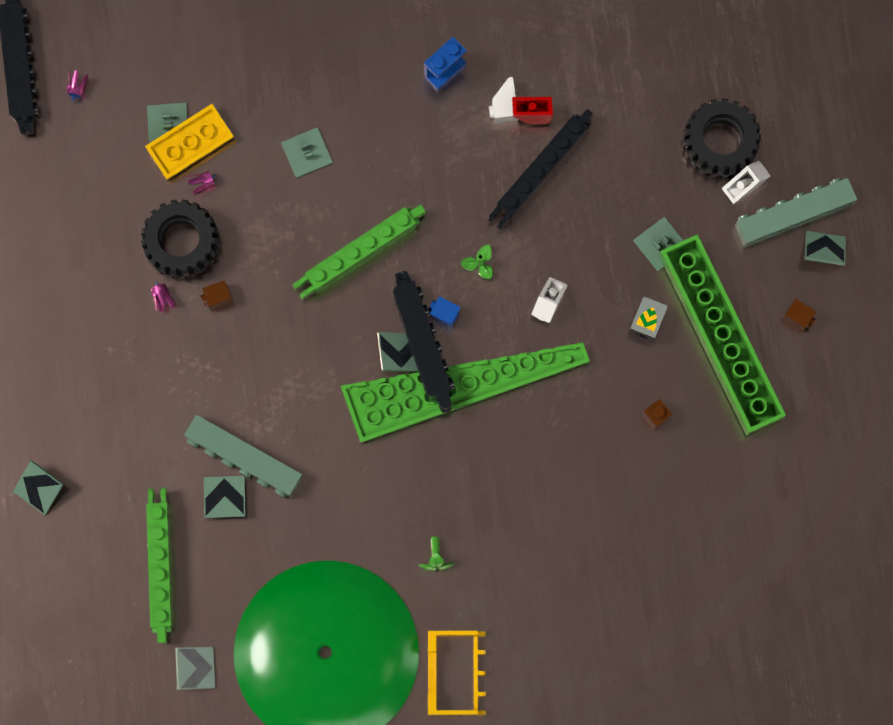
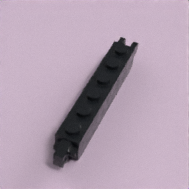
[0,0,39,135]
[488,109,594,230]
[393,271,455,414]

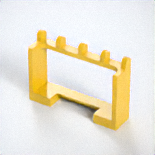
[428,631,486,715]

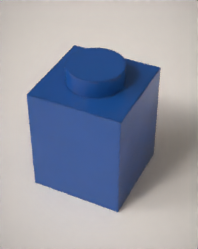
[428,296,461,328]

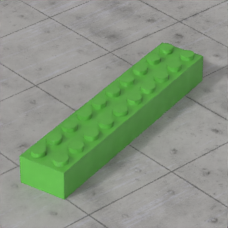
[659,234,786,436]

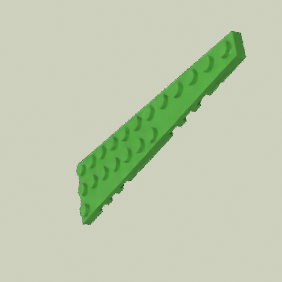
[341,342,590,443]

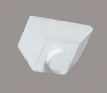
[489,77,518,124]
[722,161,771,204]
[531,277,568,323]

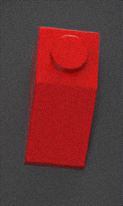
[512,97,553,125]

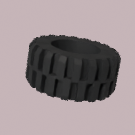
[683,98,761,179]
[141,199,220,280]

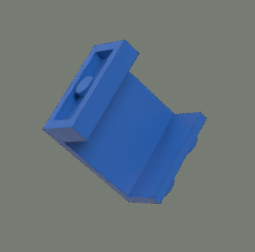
[424,37,467,91]

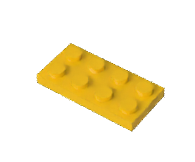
[145,104,234,180]

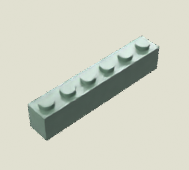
[735,178,857,247]
[184,414,303,498]

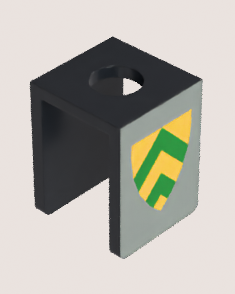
[629,297,667,343]

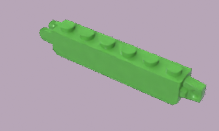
[292,205,426,299]
[146,487,174,644]

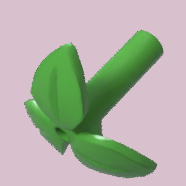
[461,244,493,279]
[419,537,455,571]

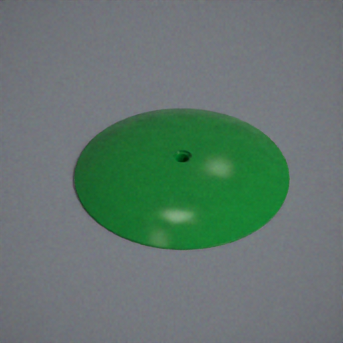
[234,561,419,725]

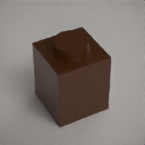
[200,280,233,311]
[782,299,816,332]
[642,399,672,430]

